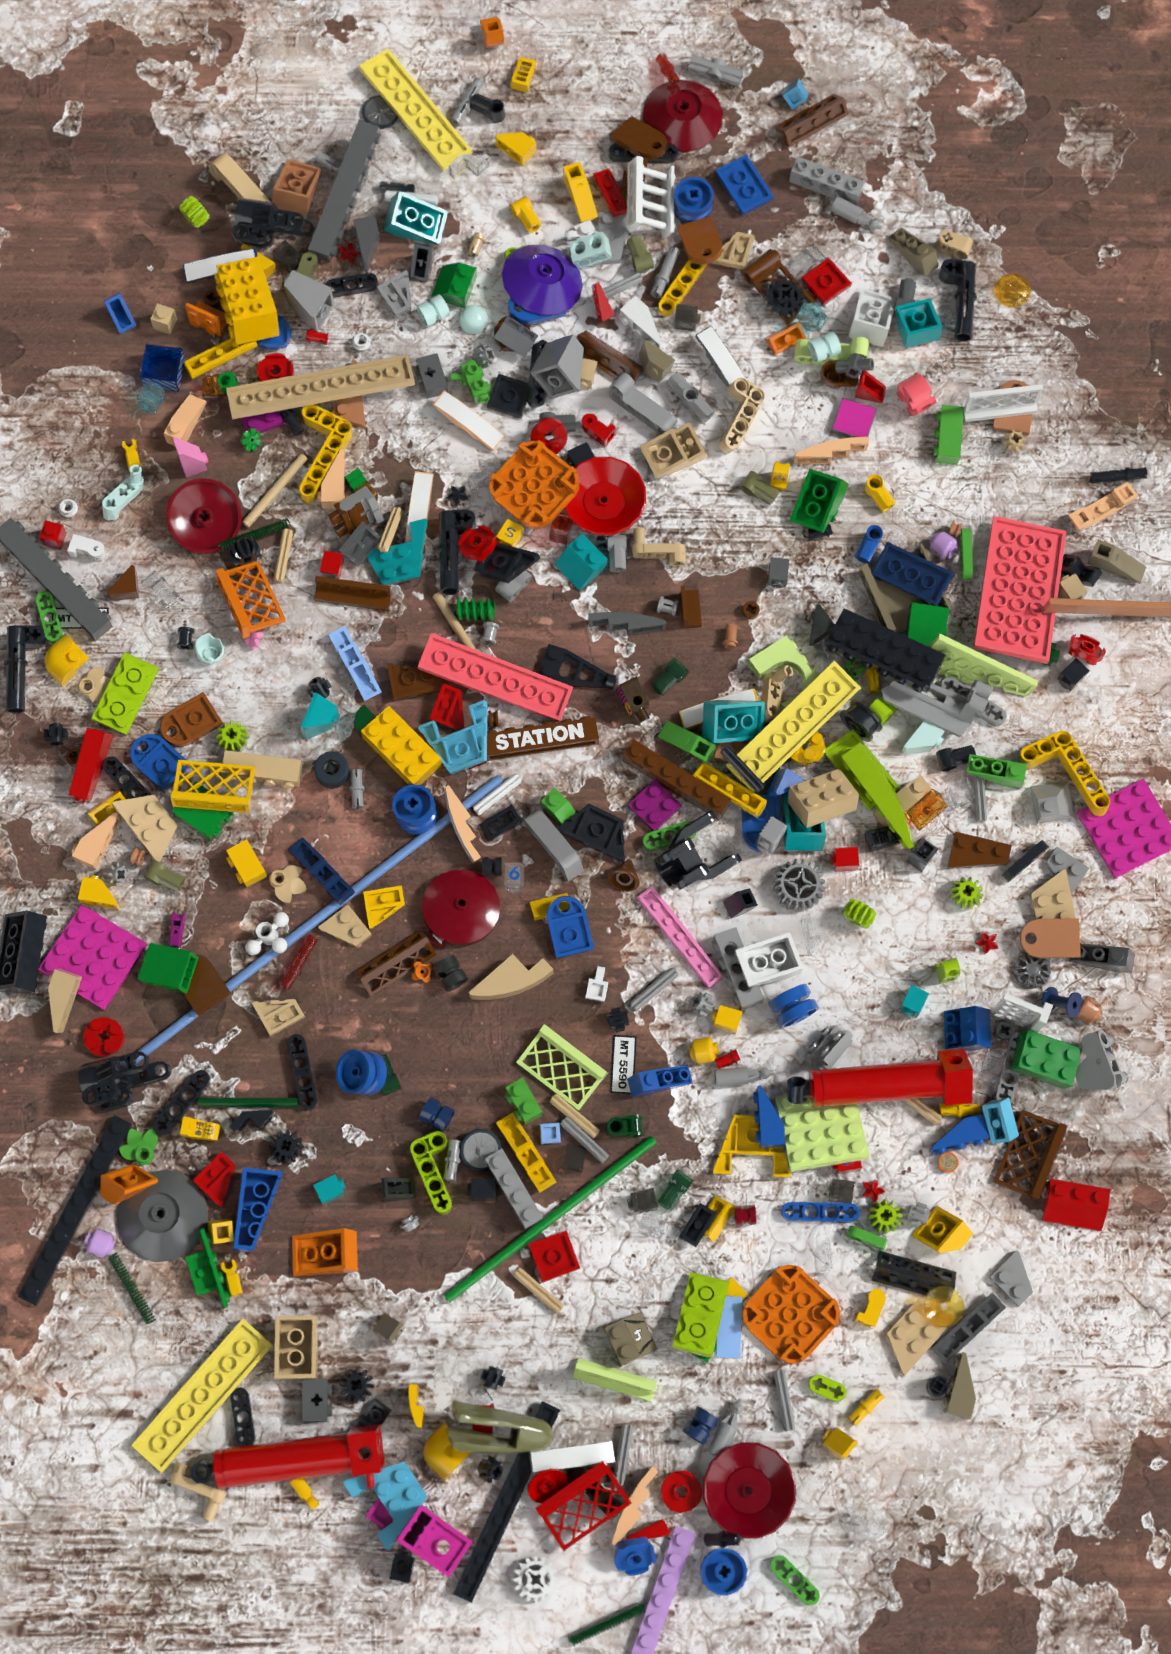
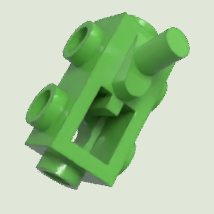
[451,360,490,404]

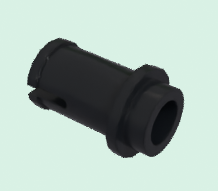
[808,524,833,541]

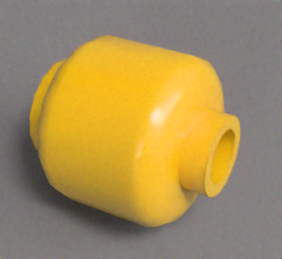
[689,1037,719,1064]

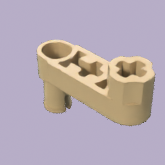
[632,527,686,567]
[762,665,793,724]
[169,1462,227,1522]

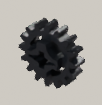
[765,277,805,318]

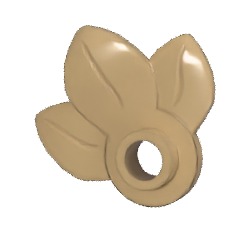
[78,667,111,704]
[269,865,306,903]

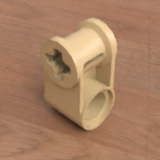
[936,230,973,260]

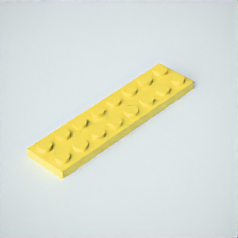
[359,48,472,171]
[726,661,861,792]
[131,1319,273,1473]

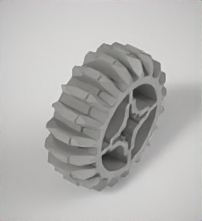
[773,859,825,911]

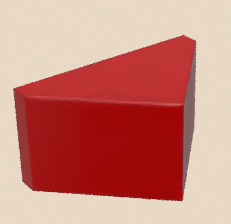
[855,371,886,403]

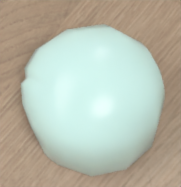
[460,305,488,335]
[195,633,224,664]

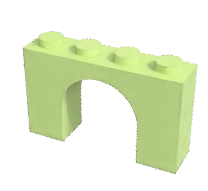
[748,635,818,712]

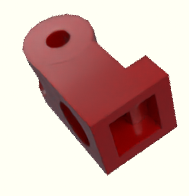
[582,413,616,447]

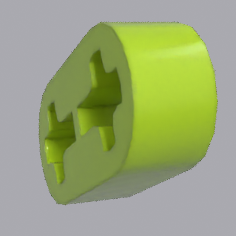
[808,1375,847,1402]

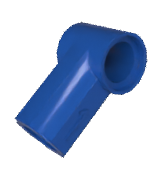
[855,525,883,564]

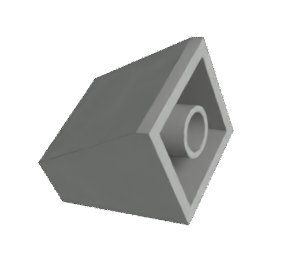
[283,270,334,332]
[530,334,584,399]

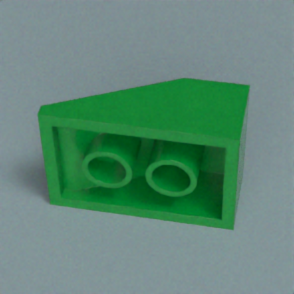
[789,468,849,533]

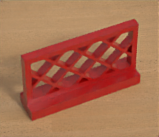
[535,1461,632,1551]

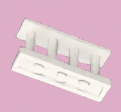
[627,156,675,239]

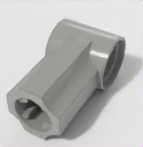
[607,535,627,573]

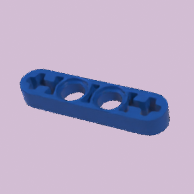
[781,1202,860,1223]

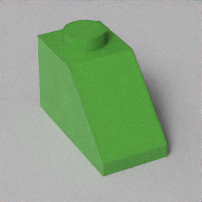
[541,788,576,826]

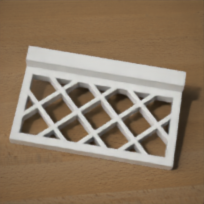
[961,384,1043,422]
[990,994,1053,1033]

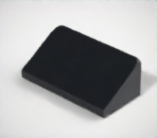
[678,1203,717,1247]

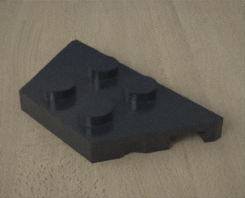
[475,541,540,584]
[557,804,625,863]

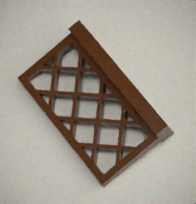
[994,1109,1068,1202]

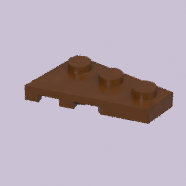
[387,663,449,701]
[947,832,1012,869]

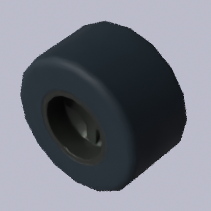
[314,751,350,789]

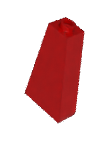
[68,728,114,803]

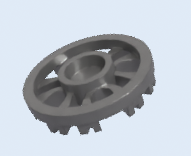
[1014,953,1051,989]

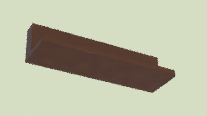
[577,331,644,385]

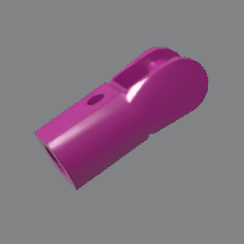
[168,912,186,948]

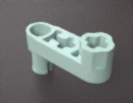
[102,465,144,521]

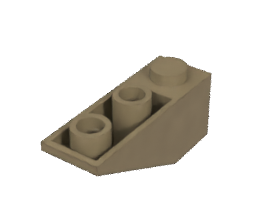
[888,227,939,276]
[1087,539,1146,584]
[943,1352,976,1420]

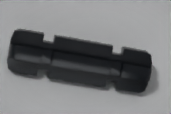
[380,181,415,193]

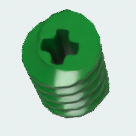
[456,597,495,622]

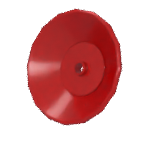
[564,457,647,535]

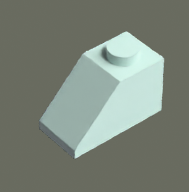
[901,721,945,754]

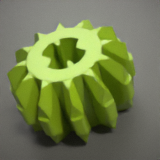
[179,196,210,228]
[216,720,249,751]
[950,877,984,909]
[842,899,876,929]
[868,1199,903,1234]

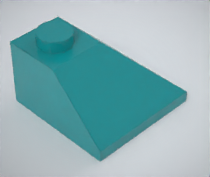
[300,693,340,740]

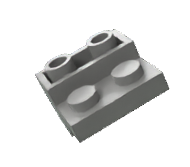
[806,1025,854,1069]

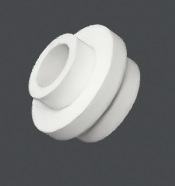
[352,333,371,351]
[59,499,78,518]

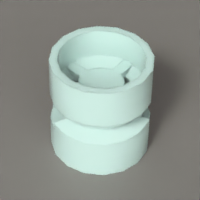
[416,294,450,327]
[808,331,841,363]

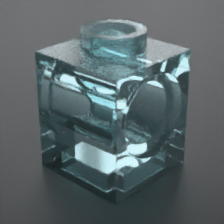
[796,302,828,332]
[137,381,166,414]

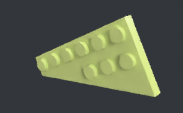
[928,634,1038,696]

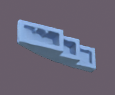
[328,626,381,701]

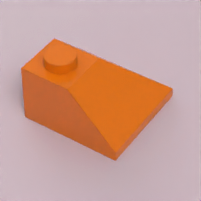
[101,1164,158,1205]

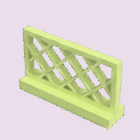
[516,1024,608,1110]
[573,1358,657,1402]

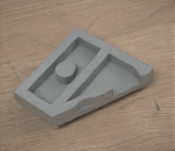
[377,270,412,318]

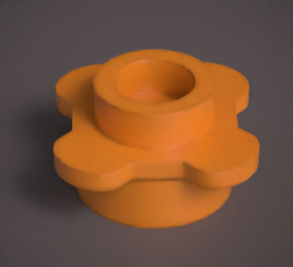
[411,961,433,983]

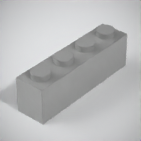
[484,1149,543,1229]

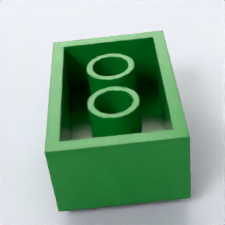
[1010,1029,1082,1089]

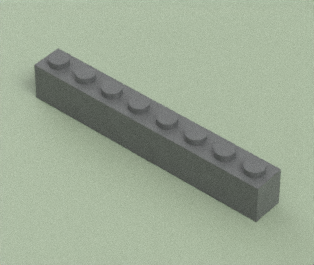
[308,120,382,262]
[0,518,113,641]

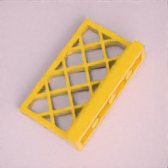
[171,760,255,813]

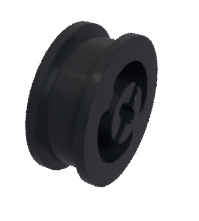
[840,700,882,742]

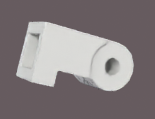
[67,534,106,562]

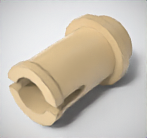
[467,232,485,257]

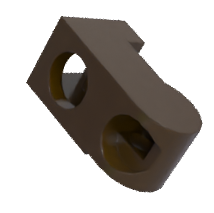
[585,1482,622,1521]

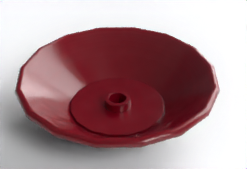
[642,79,723,152]
[703,1442,796,1539]

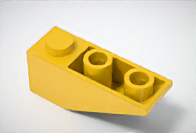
[563,162,598,223]

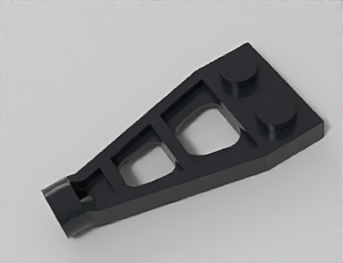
[538,644,617,690]

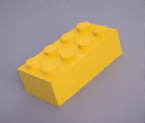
[361,706,442,785]

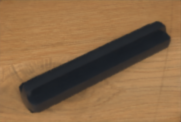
[720,745,765,792]

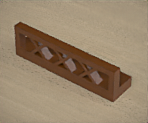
[775,94,849,147]
[314,576,392,611]
[355,930,437,997]

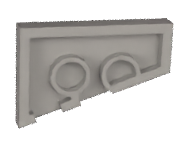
[598,212,629,264]

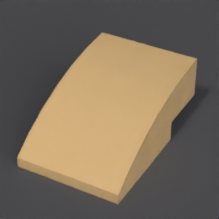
[639,422,708,479]

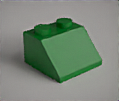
[431,262,477,308]

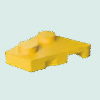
[363,885,405,929]

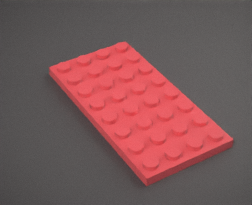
[973,516,1066,664]

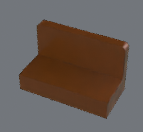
[680,586,702,628]

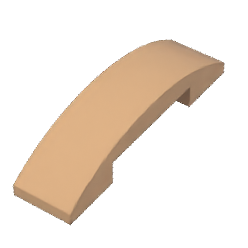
[1068,482,1138,531]

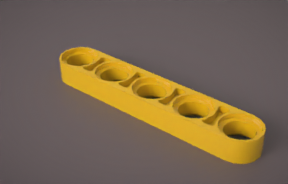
[658,254,710,317]

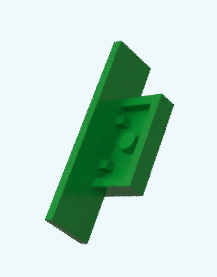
[185,1229,230,1310]

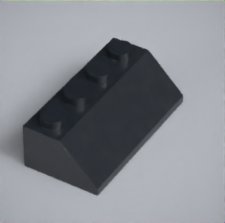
[0,910,47,994]

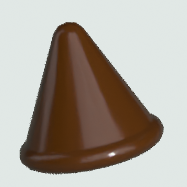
[607,859,640,892]

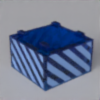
[140,344,185,391]

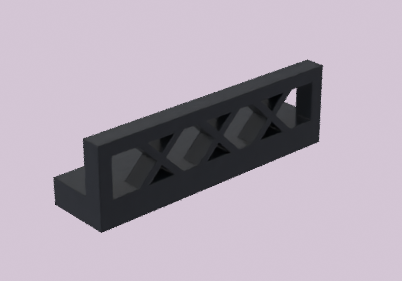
[871,1250,957,1302]

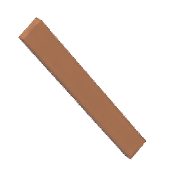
[1043,598,1171,617]

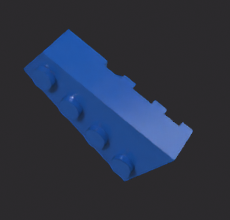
[233,1167,283,1253]

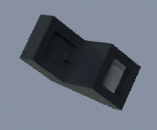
[1061,554,1103,587]
[229,1110,276,1134]

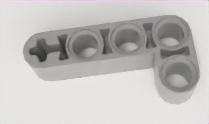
[609,372,677,435]
[523,809,584,882]

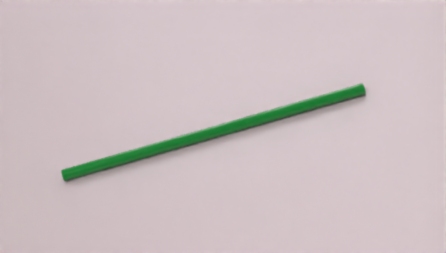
[444,1136,657,1302]

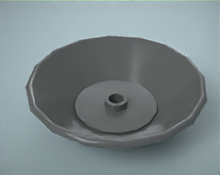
[116,1170,209,1262]

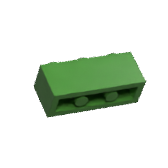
[933,404,964,465]

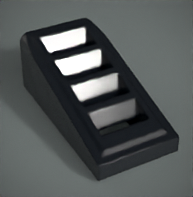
[480,804,524,842]
[864,826,901,852]

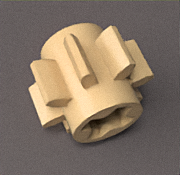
[1003,429,1027,454]

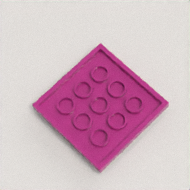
[1076,778,1171,879]
[39,904,148,1011]

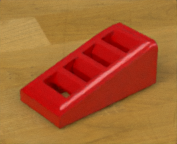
[591,282,615,323]
[626,1519,671,1540]

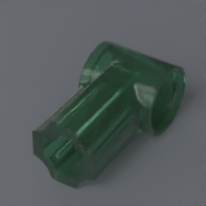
[651,658,689,696]
[380,1054,402,1096]
[657,1169,694,1212]

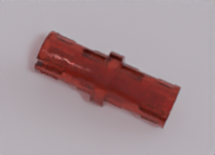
[656,53,680,85]

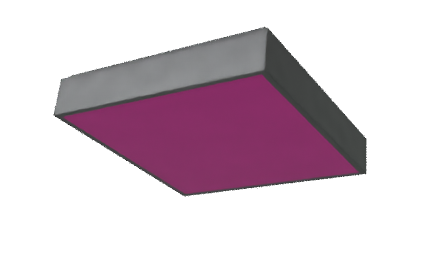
[831,397,877,438]

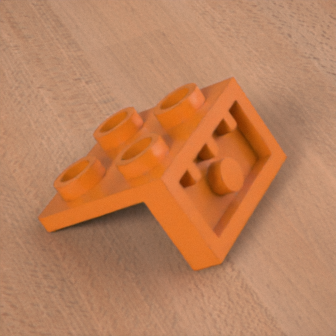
[185,301,229,337]

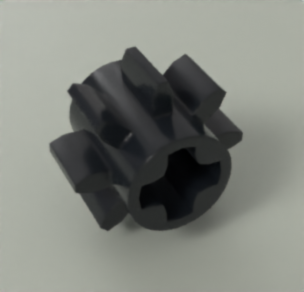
[307,677,332,698]
[44,723,68,746]
[607,1007,629,1033]
[480,1365,506,1390]
[478,1456,503,1484]

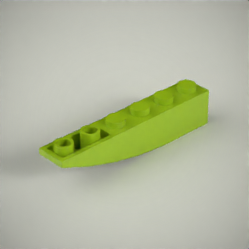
[841,743,915,850]

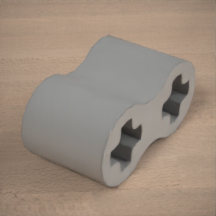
[495,570,532,602]

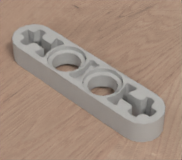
[940,677,1007,726]
[995,1032,1020,1103]

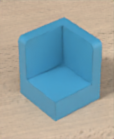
[782,78,809,110]

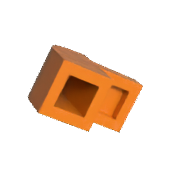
[480,17,504,48]

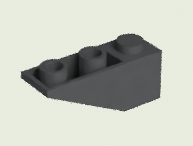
[351,215,380,273]
[1069,943,1135,973]

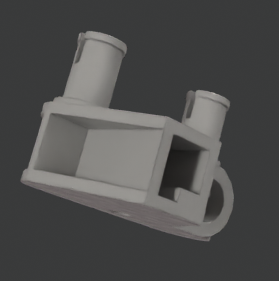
[1075,1030,1129,1090]

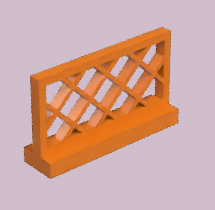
[216,561,286,639]

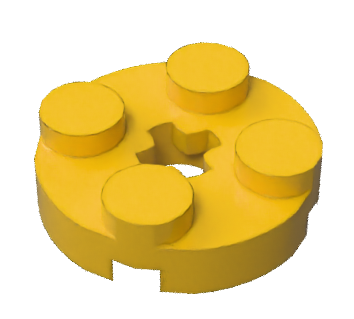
[790,731,826,766]

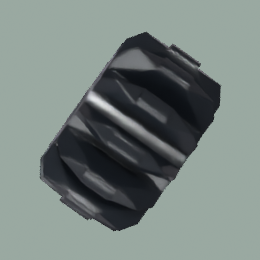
[228,537,261,567]
[270,1130,304,1164]
[339,1368,375,1403]

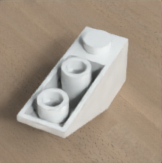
[619,296,662,350]

